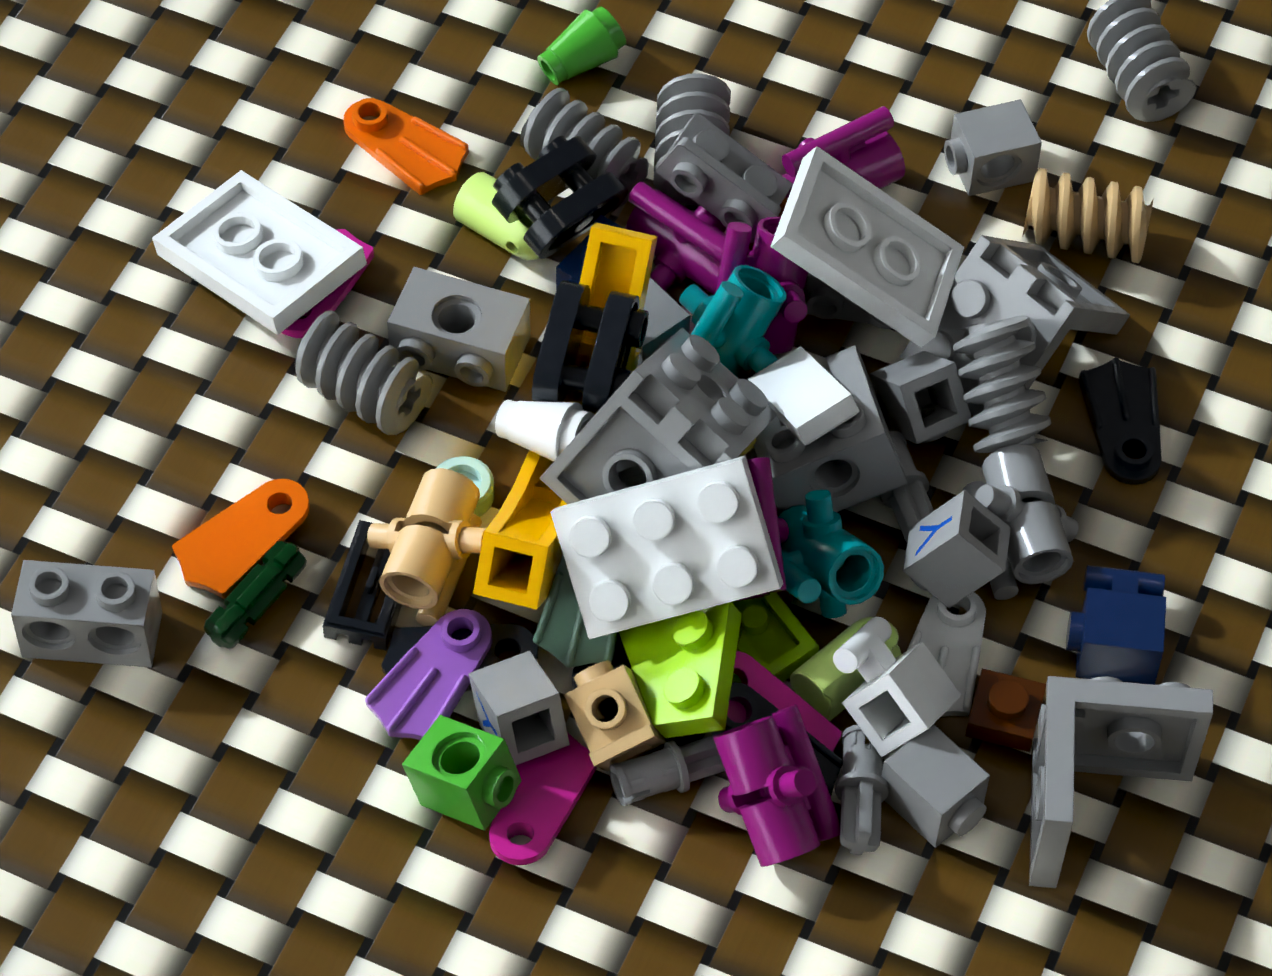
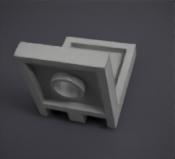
[900,235,1130,416]
[539,327,777,504]
[1029,676,1213,888]

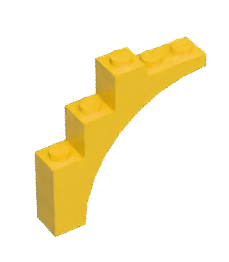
[473,223,658,610]

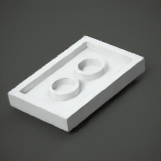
[770,146,964,348]
[152,170,367,335]
[550,455,784,639]

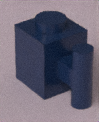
[1066,565,1166,685]

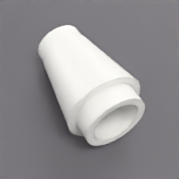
[495,400,594,462]

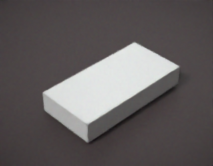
[748,346,860,445]

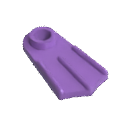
[365,609,492,740]

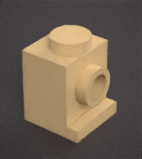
[564,661,667,772]

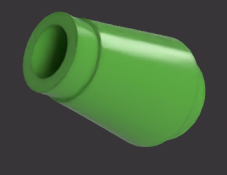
[537,6,626,85]

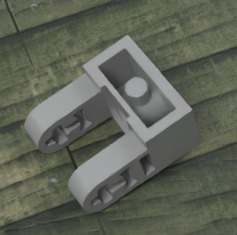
[754,345,908,513]

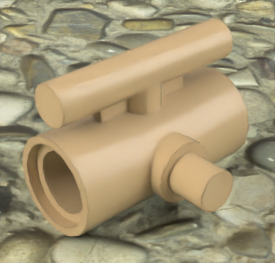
[367,468,486,627]

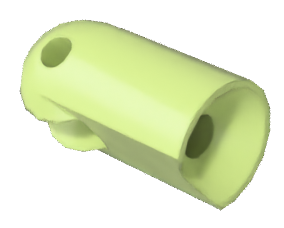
[453,172,539,260]
[790,617,901,721]

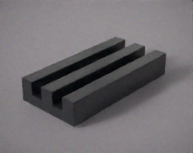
[323,520,402,651]

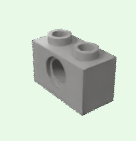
[387,267,531,392]

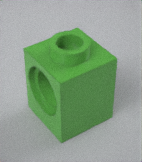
[402,715,522,831]

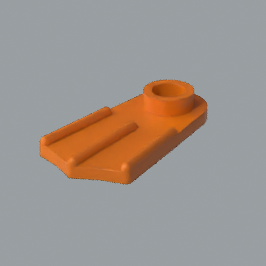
[343,98,469,195]
[172,479,310,599]

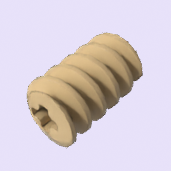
[1022,168,1154,263]

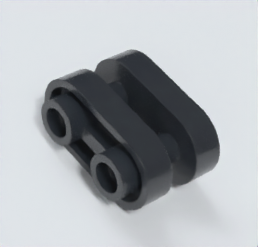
[492,136,628,259]
[532,280,649,415]

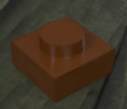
[965,668,1046,752]

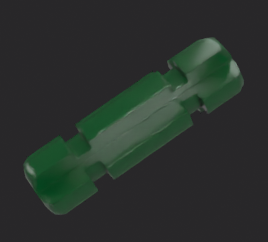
[204,541,307,649]

